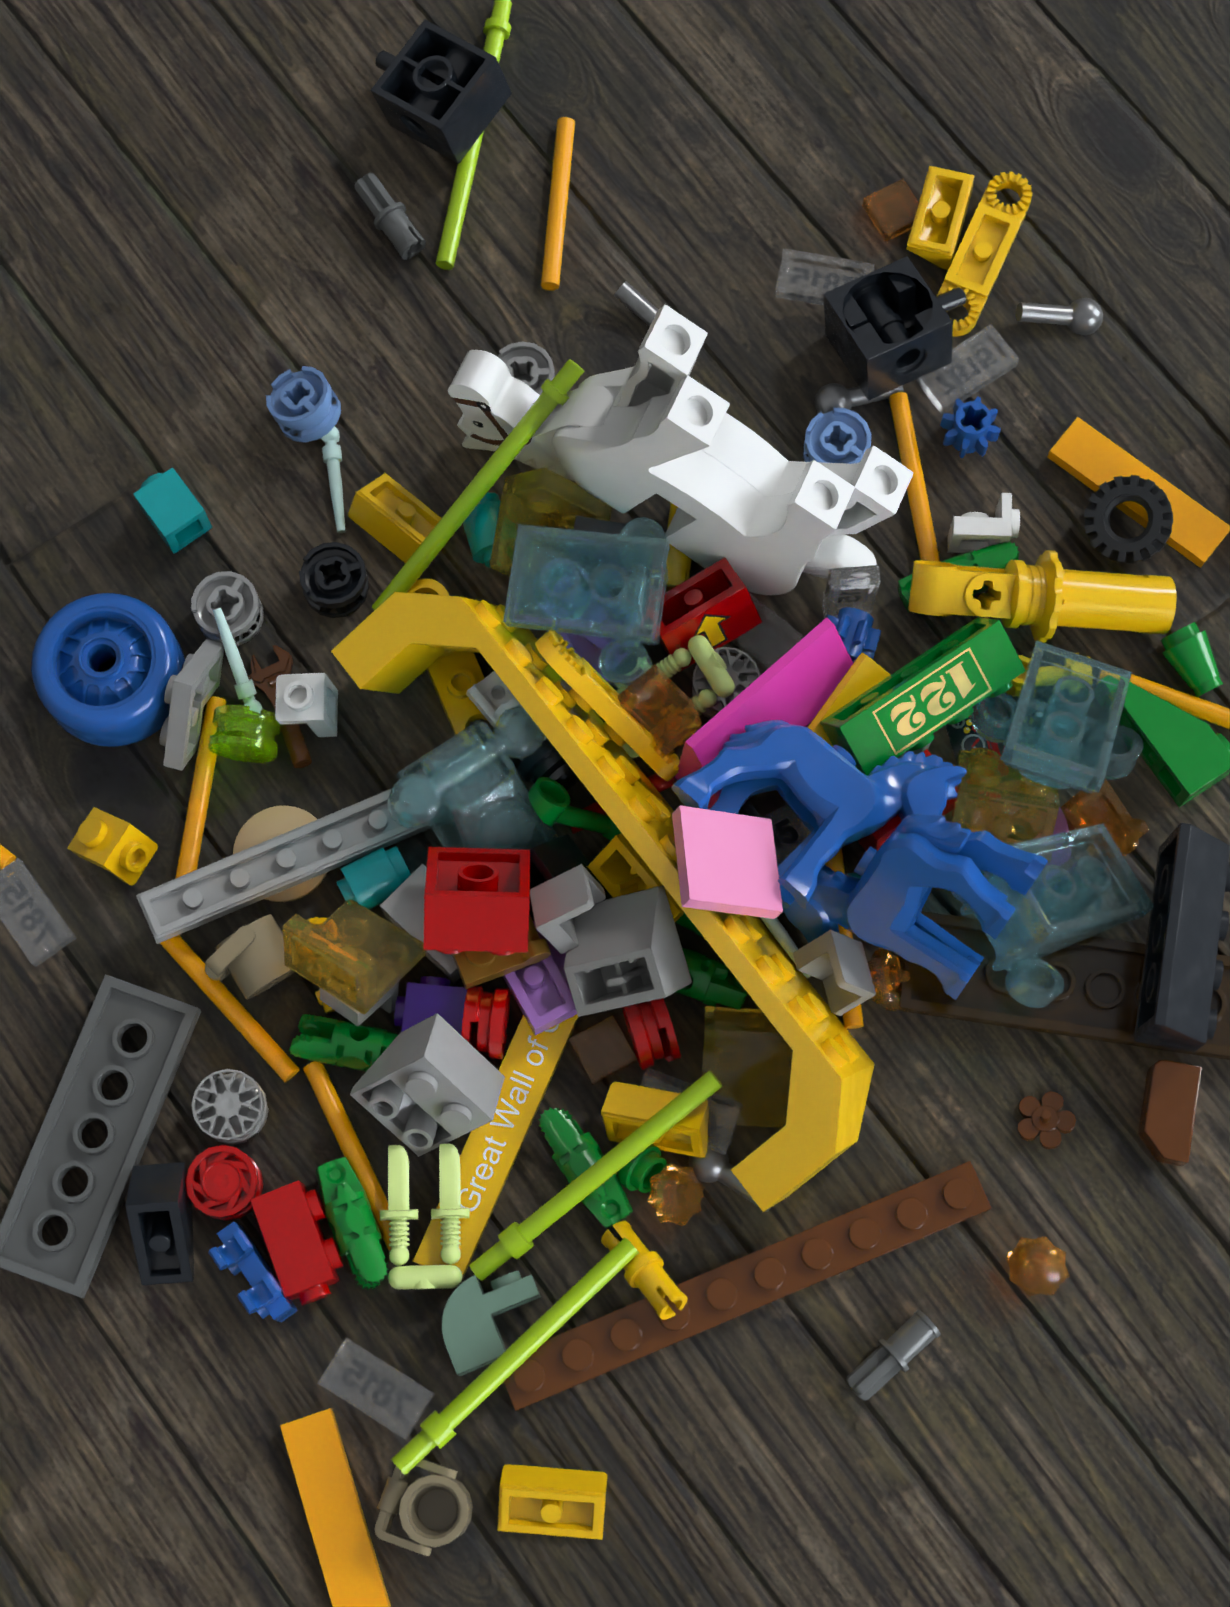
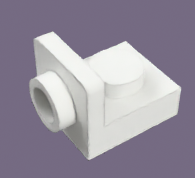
[948,493,1020,553]
[275,673,338,737]

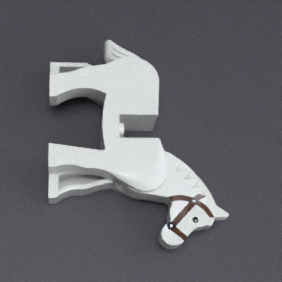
[448,304,914,595]

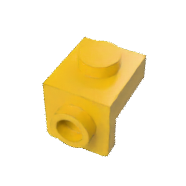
[67,807,158,886]

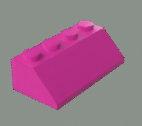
[675,617,853,810]

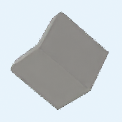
[530,864,606,954]
[793,930,876,1016]

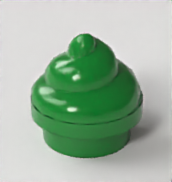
[617,1144,667,1193]

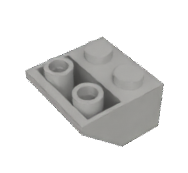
[564,885,692,1017]
[350,1013,505,1157]

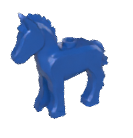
[671,720,967,910]
[783,814,1048,1000]

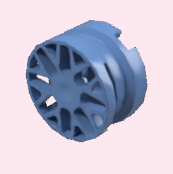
[266,366,341,443]
[803,408,871,464]

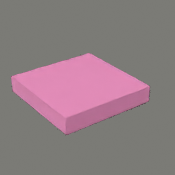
[672,805,783,919]

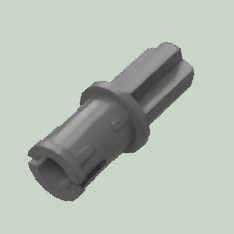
[354,173,426,260]
[846,1310,941,1401]

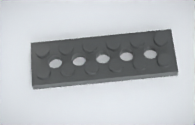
[0,974,201,1298]

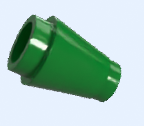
[1160,622,1223,697]

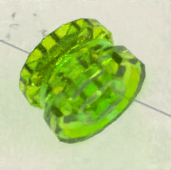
[208,705,282,763]

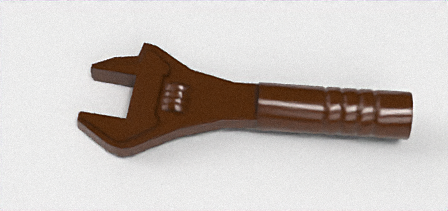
[248,645,312,769]

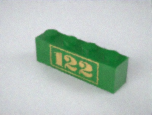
[820,617,1026,775]

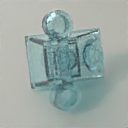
[503,517,670,690]
[970,641,1143,793]
[387,706,559,850]
[950,823,1154,1008]

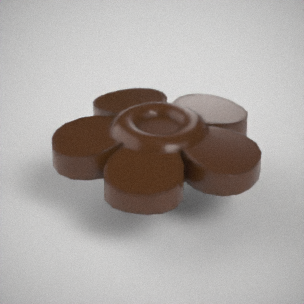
[1017,1091,1076,1149]

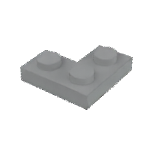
[160,639,224,771]

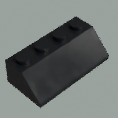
[1134,823,1230,1052]

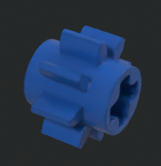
[940,396,1001,458]
[826,607,881,663]

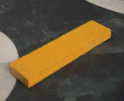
[1047,417,1230,568]
[280,1408,391,1607]

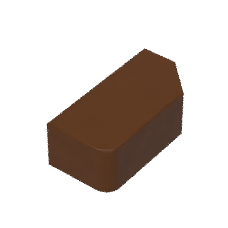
[1138,1060,1202,1166]

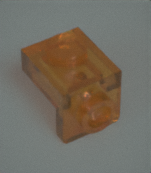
[618,664,702,755]
[1061,777,1150,859]

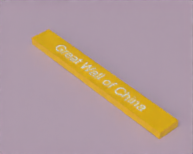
[413,1014,579,1282]

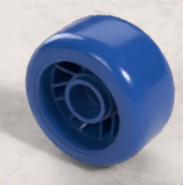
[31,593,185,747]

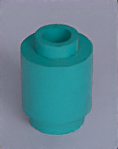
[462,492,519,568]
[336,846,411,912]

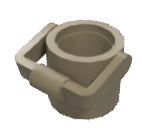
[205,914,303,1000]
[375,1459,473,1556]

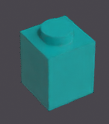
[133,467,213,554]

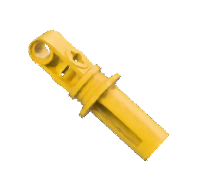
[908,550,1177,643]

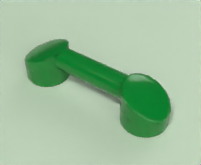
[528,777,621,840]

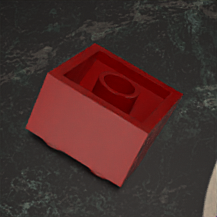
[424,847,530,956]

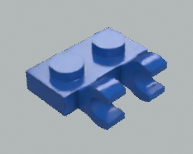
[208,1222,298,1322]

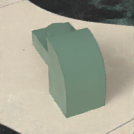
[442,1270,541,1376]

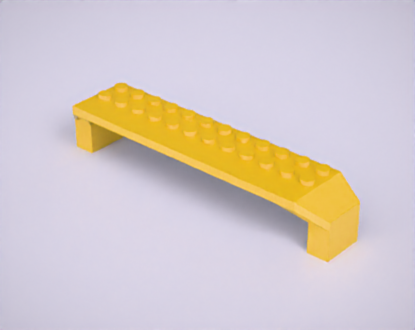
[331,592,875,1212]

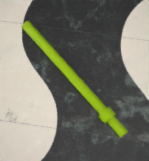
[470,1070,723,1281]
[391,1237,639,1475]

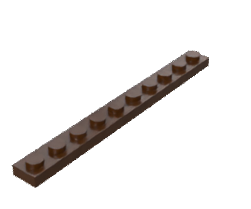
[504,1161,992,1411]

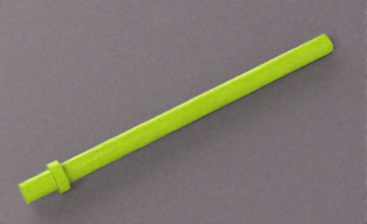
[435,0,512,270]
[372,359,584,611]

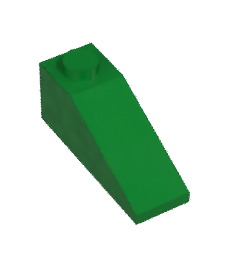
[1093,671,1230,808]

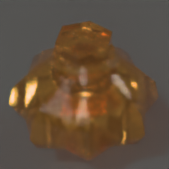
[868,948,910,1011]
[647,1162,704,1227]
[1006,1236,1070,1296]

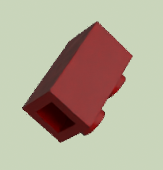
[250,1180,344,1305]

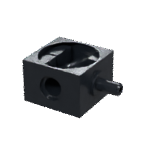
[371,19,512,164]
[823,256,967,401]

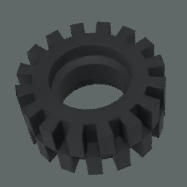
[1084,475,1173,564]

